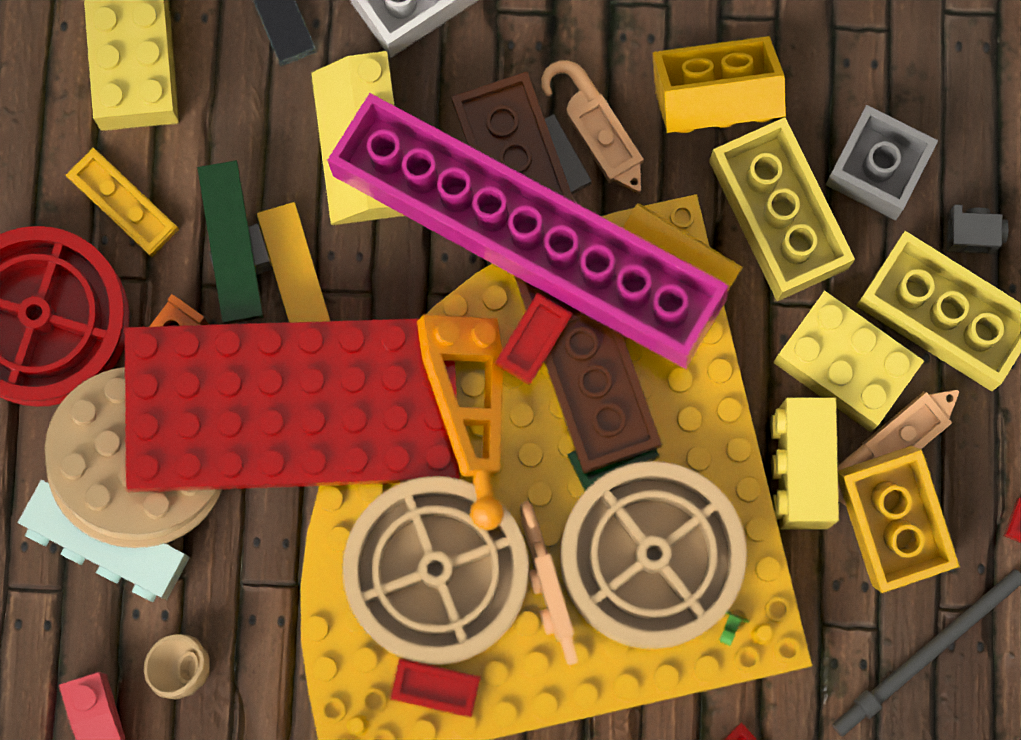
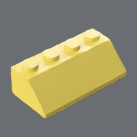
[311,51,405,226]

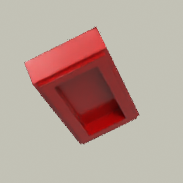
[495,293,573,385]
[390,658,481,718]

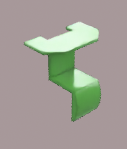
[719,611,749,646]

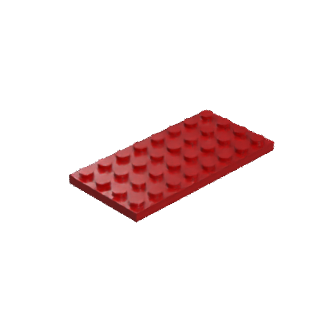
[125,319,460,492]

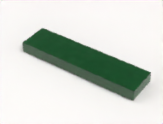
[197,160,264,324]

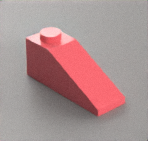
[59,672,126,740]

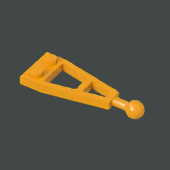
[417,315,504,530]

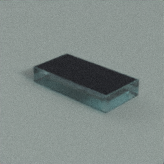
[253,0,316,67]

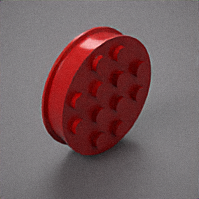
[0,226,130,407]

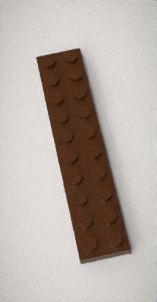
[451,71,662,474]

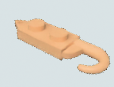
[541,60,644,194]
[837,390,959,506]
[520,501,578,665]

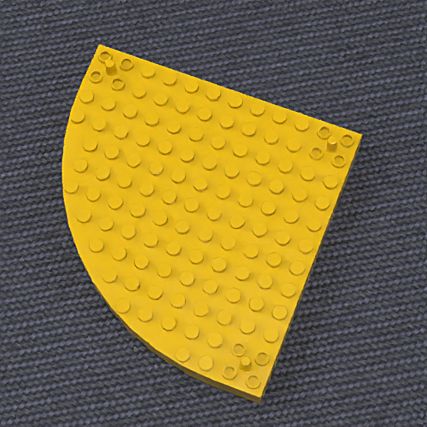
[301,194,812,740]

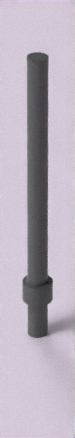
[832,569,1021,737]

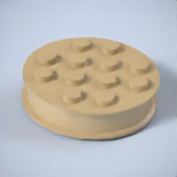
[45,367,222,548]
[560,461,747,649]
[343,477,528,664]

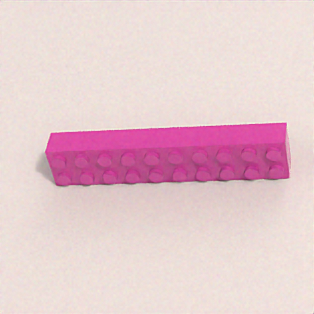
[327,93,728,369]

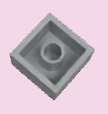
[825,105,938,221]

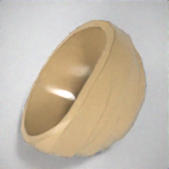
[144,634,210,699]

